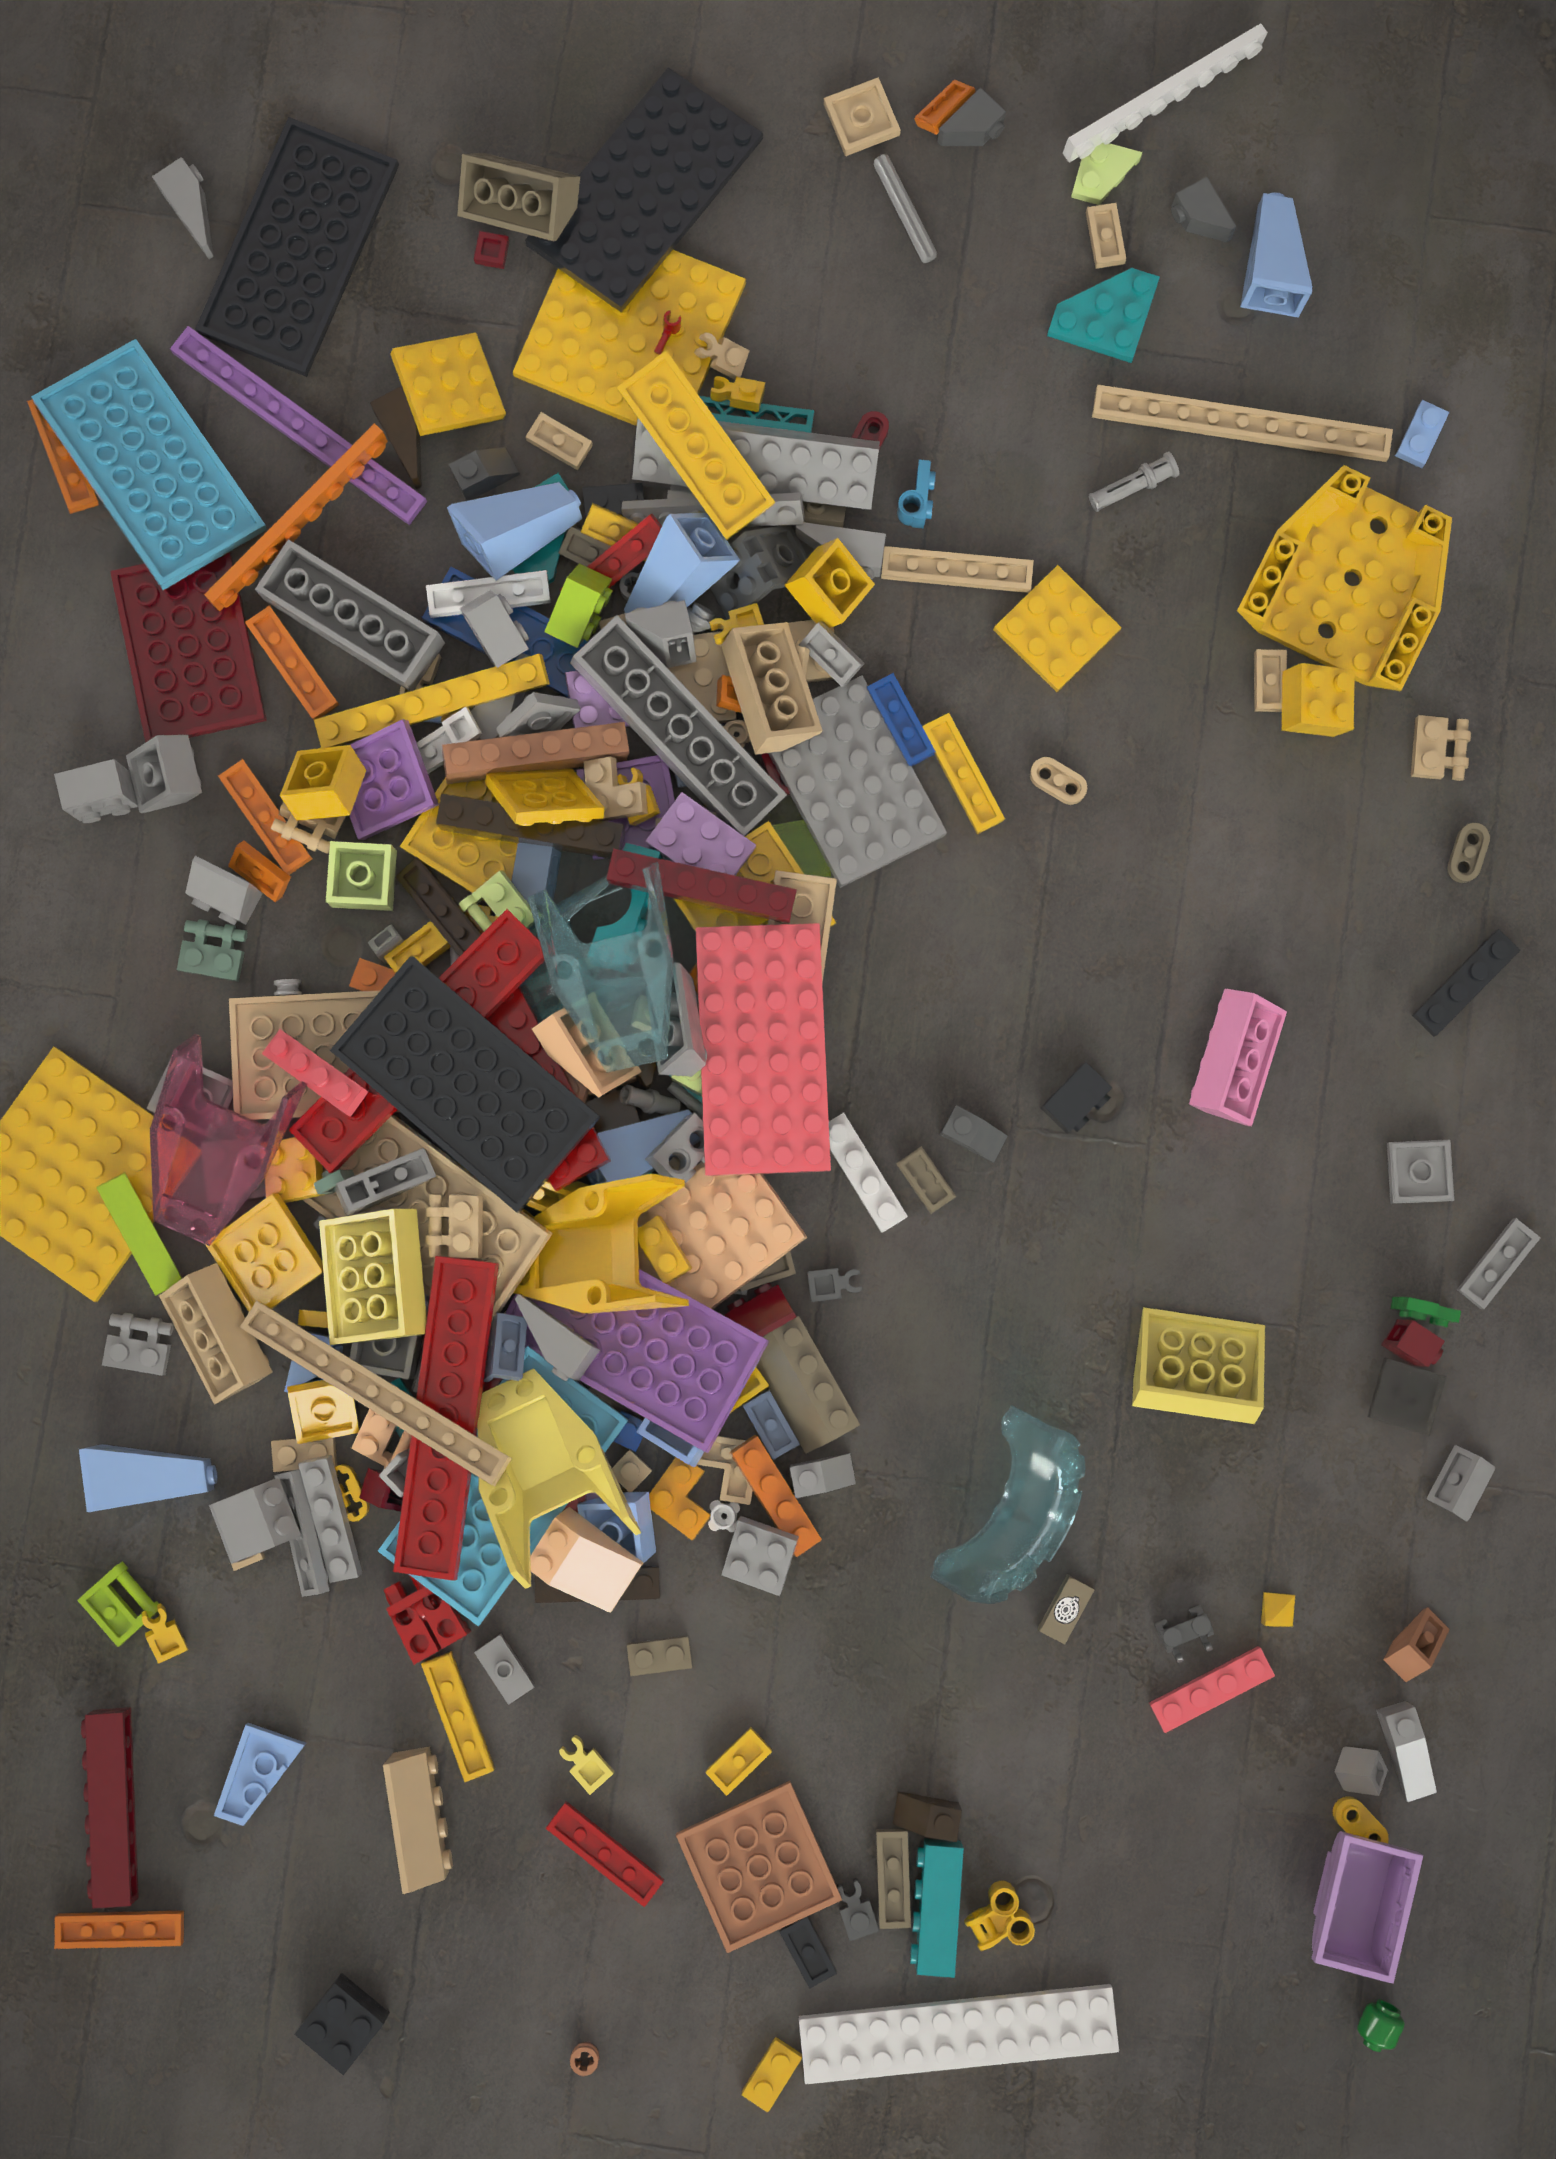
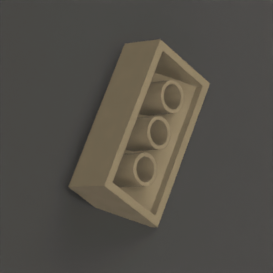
[457,153,580,241]
[757,1316,860,1454]

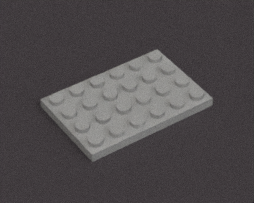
[768,675,947,888]

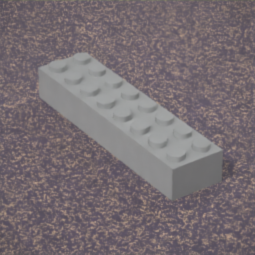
[632,418,880,510]
[570,615,787,836]

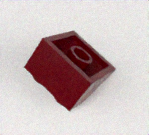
[724,1282,796,1337]

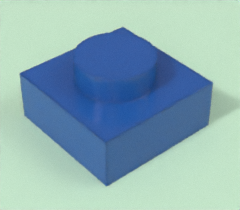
[613,1410,643,1452]

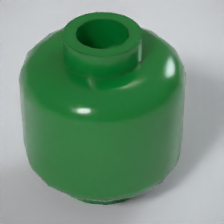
[1357,1999,1405,2052]

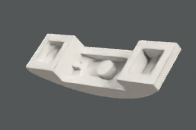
[417,707,482,774]

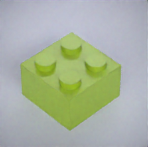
[544,563,613,648]

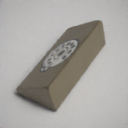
[1037,1574,1095,1644]

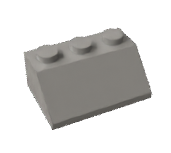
[646,963,707,1077]

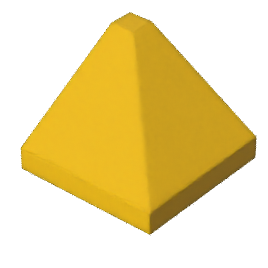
[1261,1592,1295,1627]

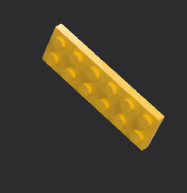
[617,350,775,540]

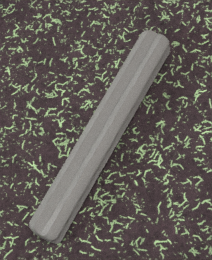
[874,154,937,263]

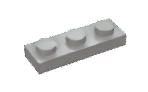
[1457,1218,1541,1309]

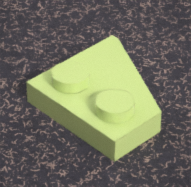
[1071,143,1142,205]

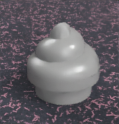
[687,602,715,635]

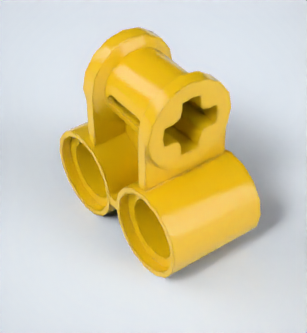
[964,1881,1035,1951]

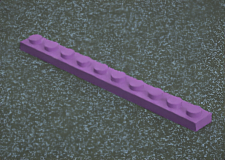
[170,326,427,525]

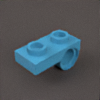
[897,460,936,528]

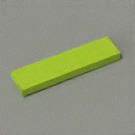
[96,1172,182,1296]

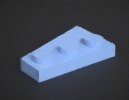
[214,1723,306,1826]

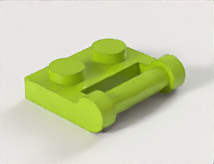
[77,1561,159,1647]

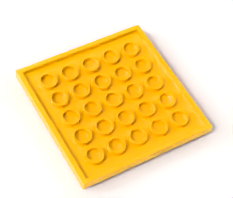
[513,250,746,426]
[0,1047,202,1302]

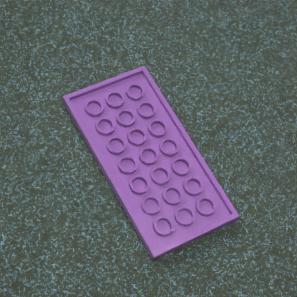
[505,1269,769,1453]

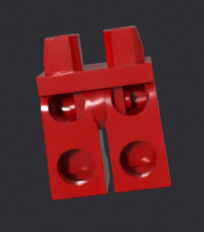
[384,1575,471,1665]

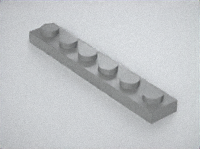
[621,492,805,527]

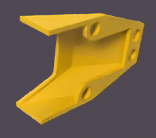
[513,1174,689,1313]

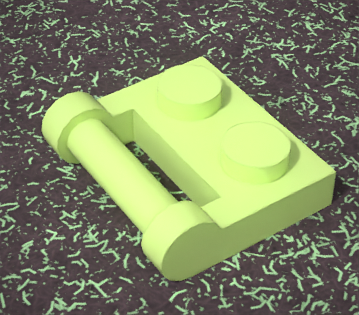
[459,871,540,932]

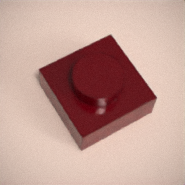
[474,231,510,269]

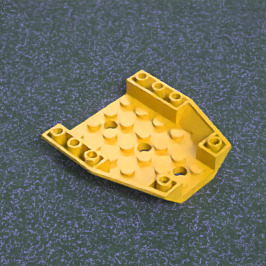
[1237,465,1452,691]

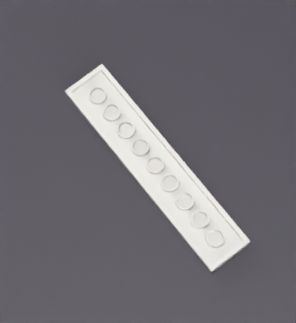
[799,1984,1119,2084]

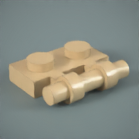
[1411,715,1471,781]
[271,801,346,854]
[426,1194,483,1258]

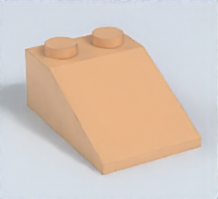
[532,992,642,1097]
[530,1507,643,1613]

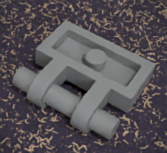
[102,1312,174,1376]

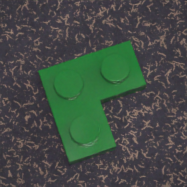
[1390,1297,1461,1327]

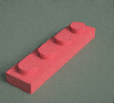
[262,1029,368,1117]
[1149,1646,1275,1733]

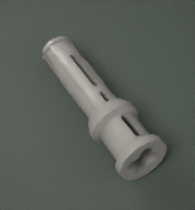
[1089,451,1179,512]

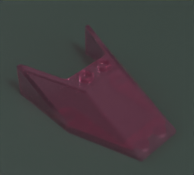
[150,1034,308,1246]

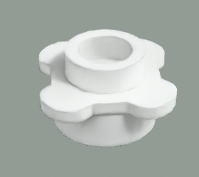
[708,1500,740,1532]

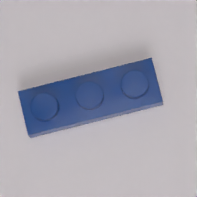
[866,673,936,766]

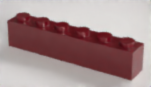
[606,848,797,924]
[81,1707,139,1909]

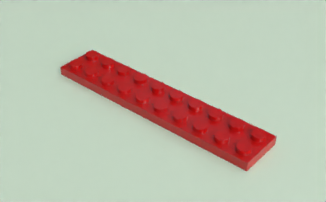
[289,909,552,1174]
[393,1256,499,1581]

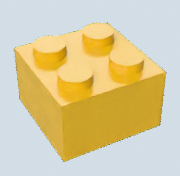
[785,538,875,628]
[1281,663,1355,737]
[280,745,366,821]

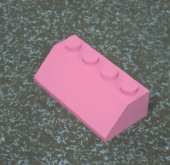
[1189,989,1287,1127]

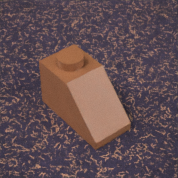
[1383,1607,1450,1682]

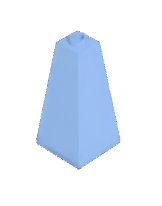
[1240,192,1312,317]
[447,482,583,580]
[624,513,740,613]
[586,1109,700,1185]
[79,1444,217,1512]

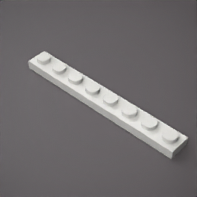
[1063,23,1268,163]

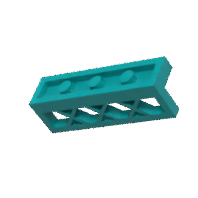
[699,396,814,433]

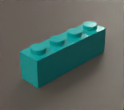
[910,1838,964,1978]

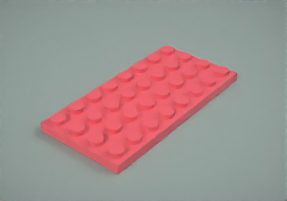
[696,923,831,1176]

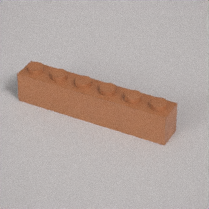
[442,722,629,784]

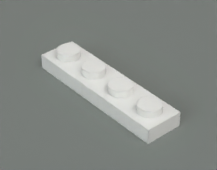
[426,570,551,618]
[829,1113,908,1233]

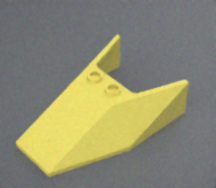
[477,1368,641,1589]

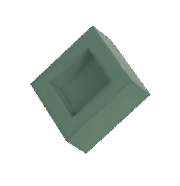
[313,1168,355,1194]

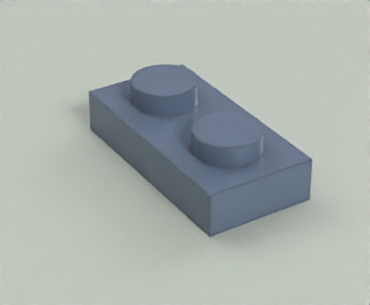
[742,1390,800,1460]

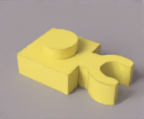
[559,1735,614,1795]

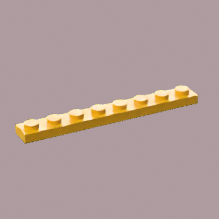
[314,654,550,748]

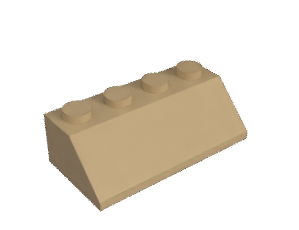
[721,622,823,755]
[159,1263,273,1405]
[383,1746,453,1894]

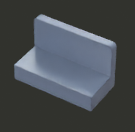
[511,843,561,912]
[484,1313,527,1382]

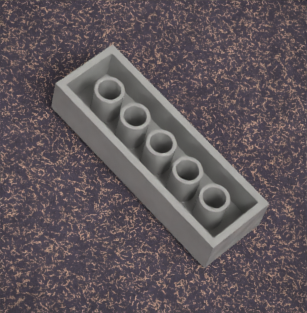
[255,539,445,691]

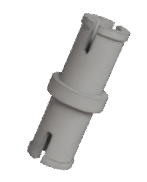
[620,1084,680,1115]

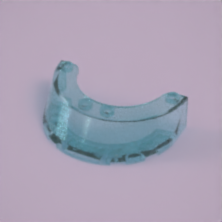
[930,1405,1085,1604]

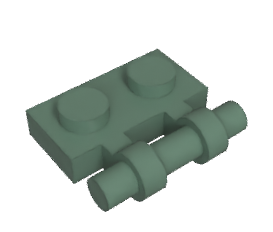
[176,919,247,982]

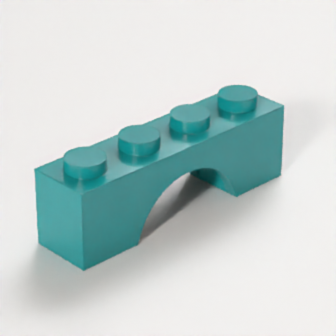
[588,843,663,974]

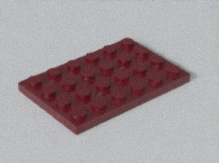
[110,551,267,743]

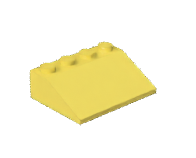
[319,1209,427,1345]
[1132,1307,1265,1424]

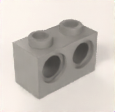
[645,1113,705,1183]

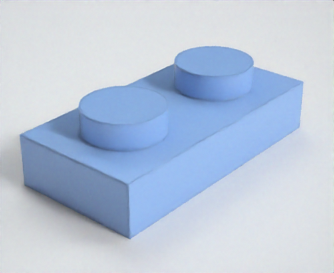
[1395,400,1449,468]

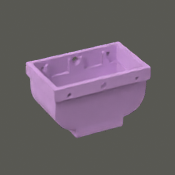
[1311,1831,1423,1984]

